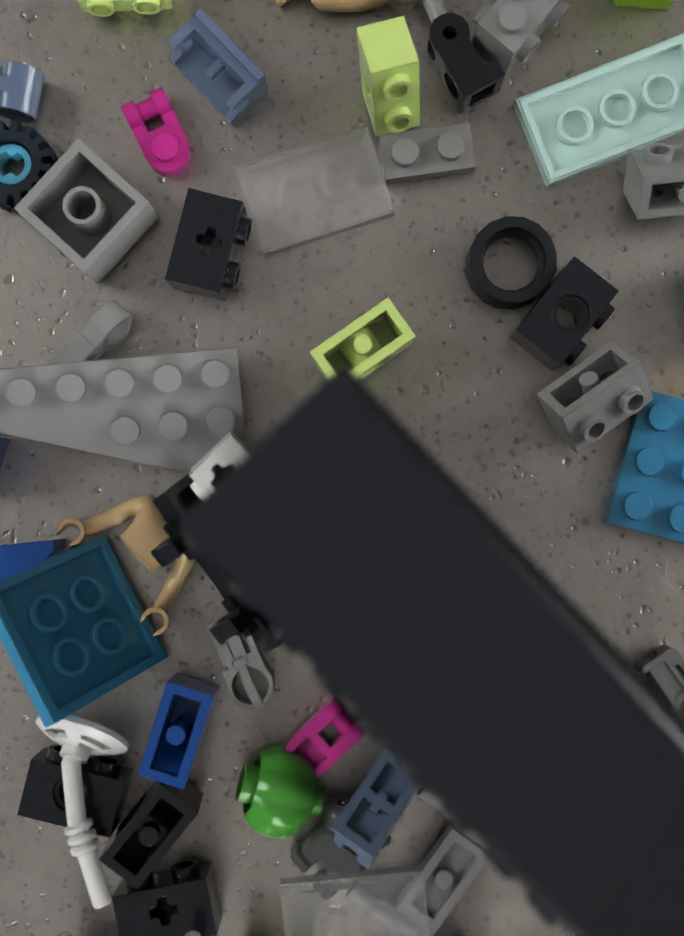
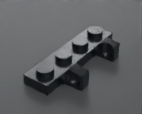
[151,474,281,653]

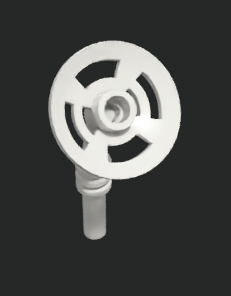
[36,714,129,909]

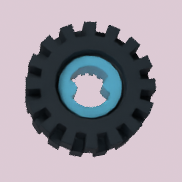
[0,120,58,214]

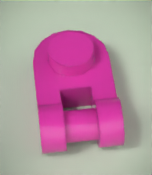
[121,87,192,177]
[285,697,365,778]

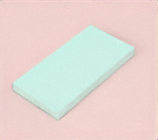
[513,33,684,188]

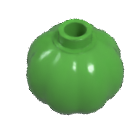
[235,745,326,839]

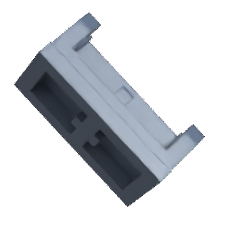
[168,7,268,126]
[331,749,419,869]

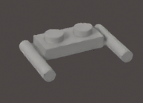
[346,787,488,936]

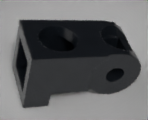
[427,13,505,114]

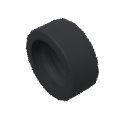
[466,216,557,309]

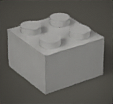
[14,138,159,284]

